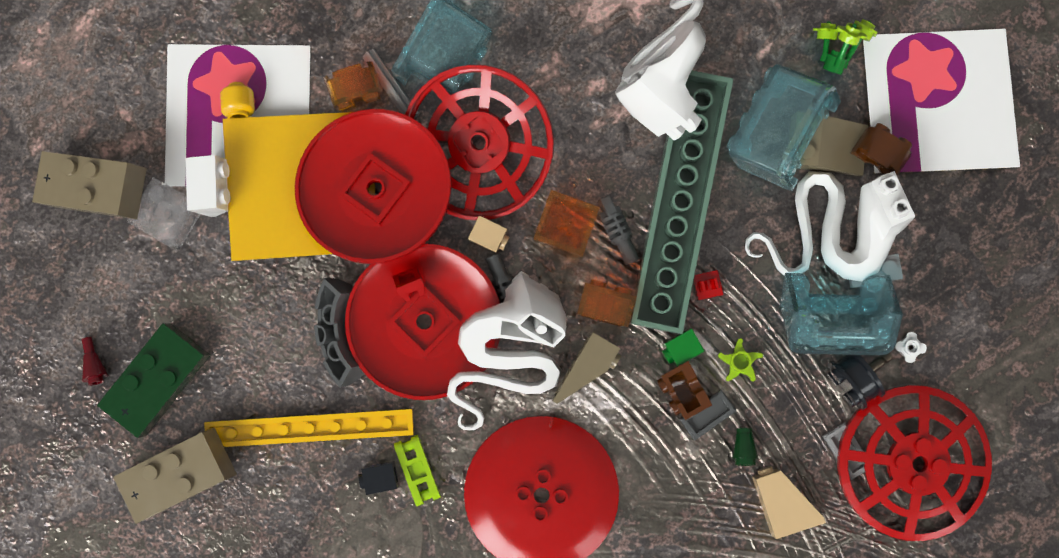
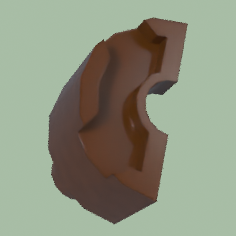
[850,123,912,176]
[656,361,712,420]

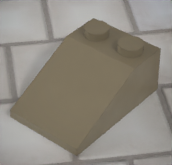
[786,112,868,176]
[552,332,622,404]

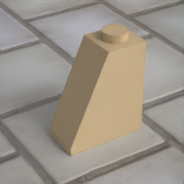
[752,466,826,539]

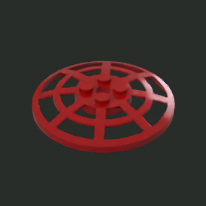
[405,64,554,220]
[837,385,992,541]

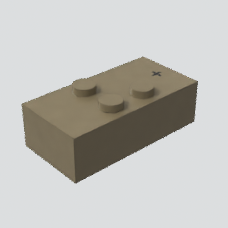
[32,151,147,220]
[113,428,237,524]

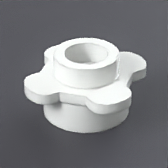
[895,332,927,363]

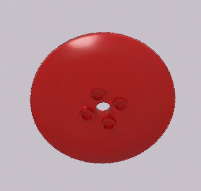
[295,109,451,264]
[345,244,500,400]
[464,416,619,558]

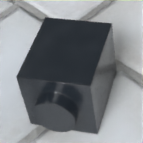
[358,461,399,495]

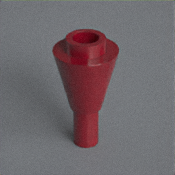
[81,337,109,386]

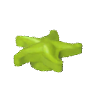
[718,338,763,382]

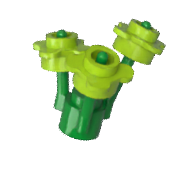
[813,19,878,75]

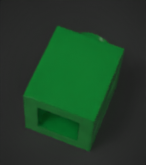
[661,328,704,366]

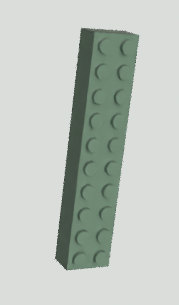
[629,70,733,334]

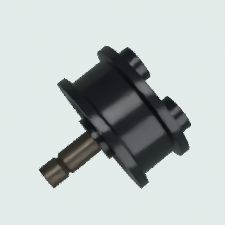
[827,348,894,410]

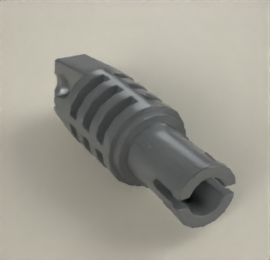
[598,195,640,266]
[485,253,514,303]

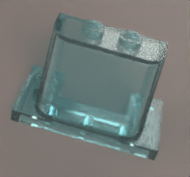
[391,0,493,95]

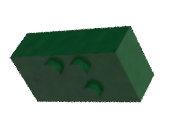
[97,323,211,438]

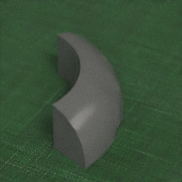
[314,278,365,388]

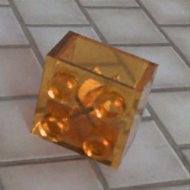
[533,190,600,258]
[575,280,637,328]

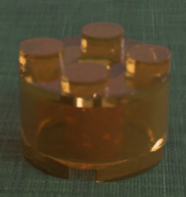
[324,61,383,112]

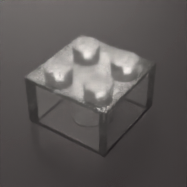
[126,177,200,250]

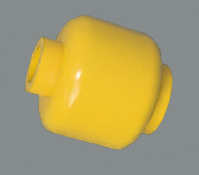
[220,82,255,118]

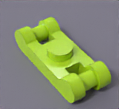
[394,434,441,506]

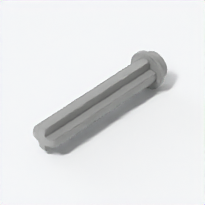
[363,49,420,119]

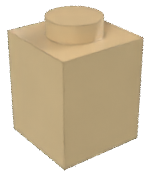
[468,216,510,254]

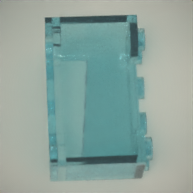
[727,64,841,191]
[780,273,903,355]

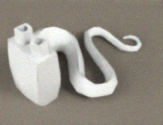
[615,0,706,140]
[745,171,915,282]
[447,271,566,430]

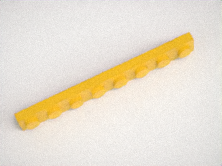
[204,409,414,447]

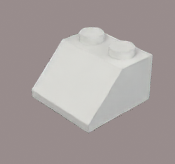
[186,155,230,217]

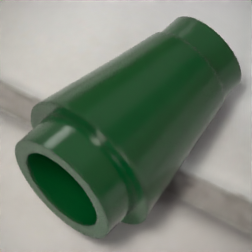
[732,428,758,466]

